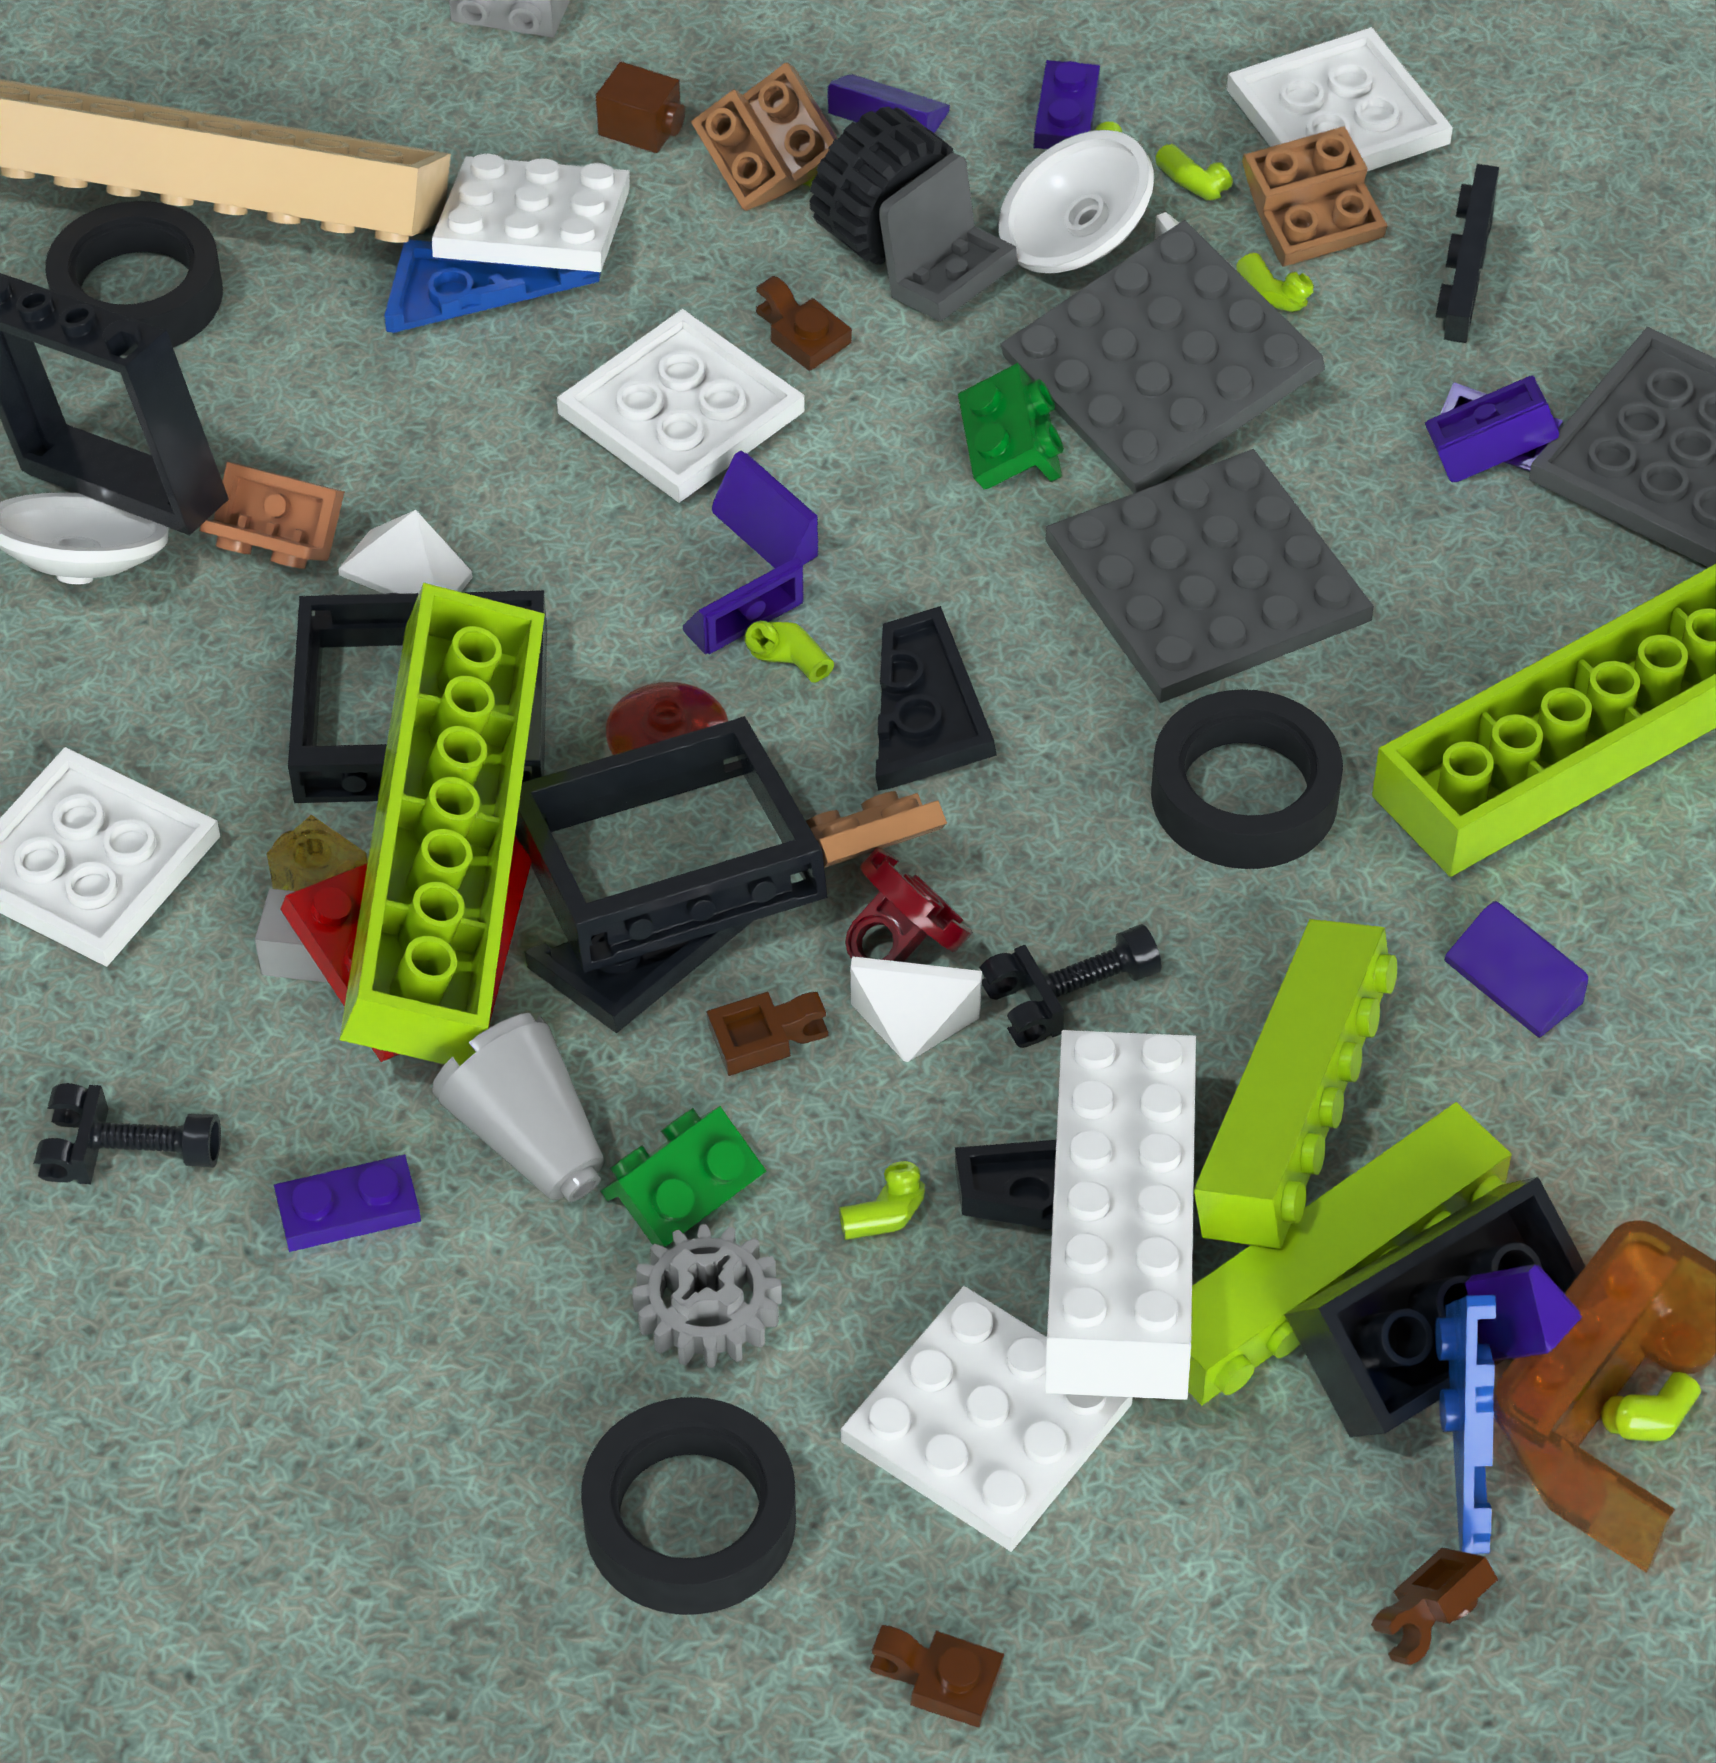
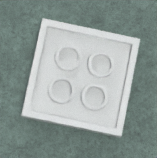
[1227,27,1453,171]
[432,154,629,272]
[557,309,805,503]
[0,747,220,967]
[841,1286,1133,1552]

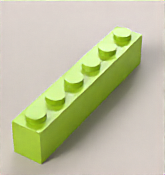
[1194,919,1397,1249]
[1188,1102,1512,1406]

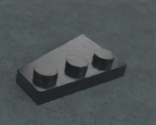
[1436,163,1500,343]
[875,606,997,791]
[524,921,753,1033]
[955,1140,1056,1230]

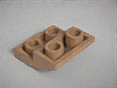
[691,62,838,211]
[1242,126,1387,267]
[806,791,947,868]

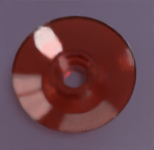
[606,682,728,755]

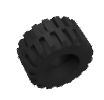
[809,106,954,265]

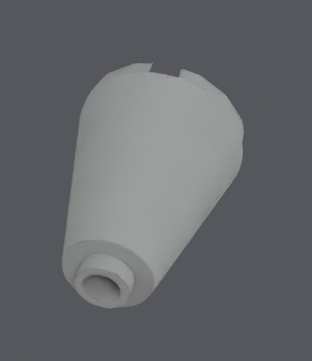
[432,1013,605,1202]

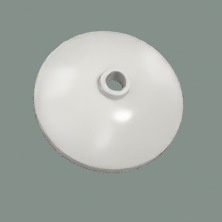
[998,130,1154,273]
[0,493,169,584]

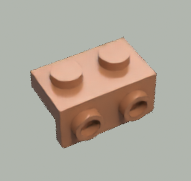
[199,462,345,569]

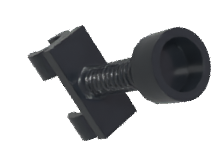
[979,924,1162,1048]
[34,1083,221,1184]

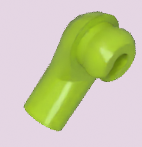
[1155,144,1233,201]
[1236,253,1314,313]
[744,620,834,683]
[839,1161,925,1240]
[1601,1372,1701,1441]

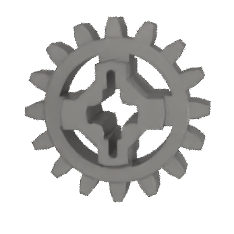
[632,1224,782,1368]

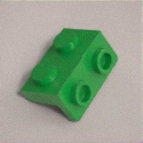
[958,363,1064,489]
[600,1106,766,1247]

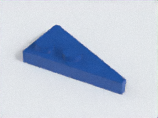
[384,239,601,333]
[1435,1295,1496,1554]

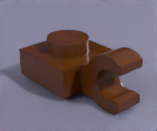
[756,276,852,371]
[706,992,829,1076]
[1371,1547,1498,1665]
[870,1625,1004,1728]

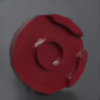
[845,848,973,962]

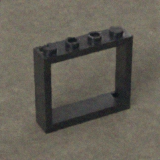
[0,273,229,535]
[288,590,547,803]
[515,716,828,973]

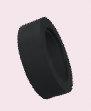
[45,201,223,356]
[1151,689,1343,869]
[581,1397,796,1615]

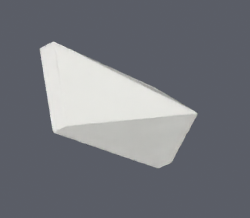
[338,510,473,594]
[850,956,982,1062]

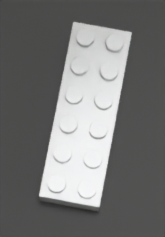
[1045,1030,1196,1400]

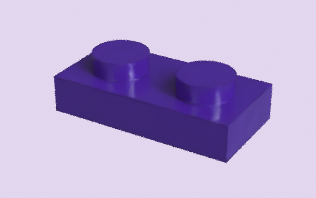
[1033,60,1100,150]
[274,1154,421,1252]

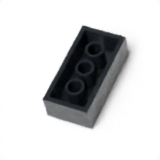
[1285,1177,1603,1437]

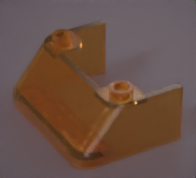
[1493,1220,1716,1573]

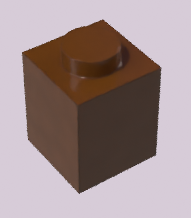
[596,61,685,153]

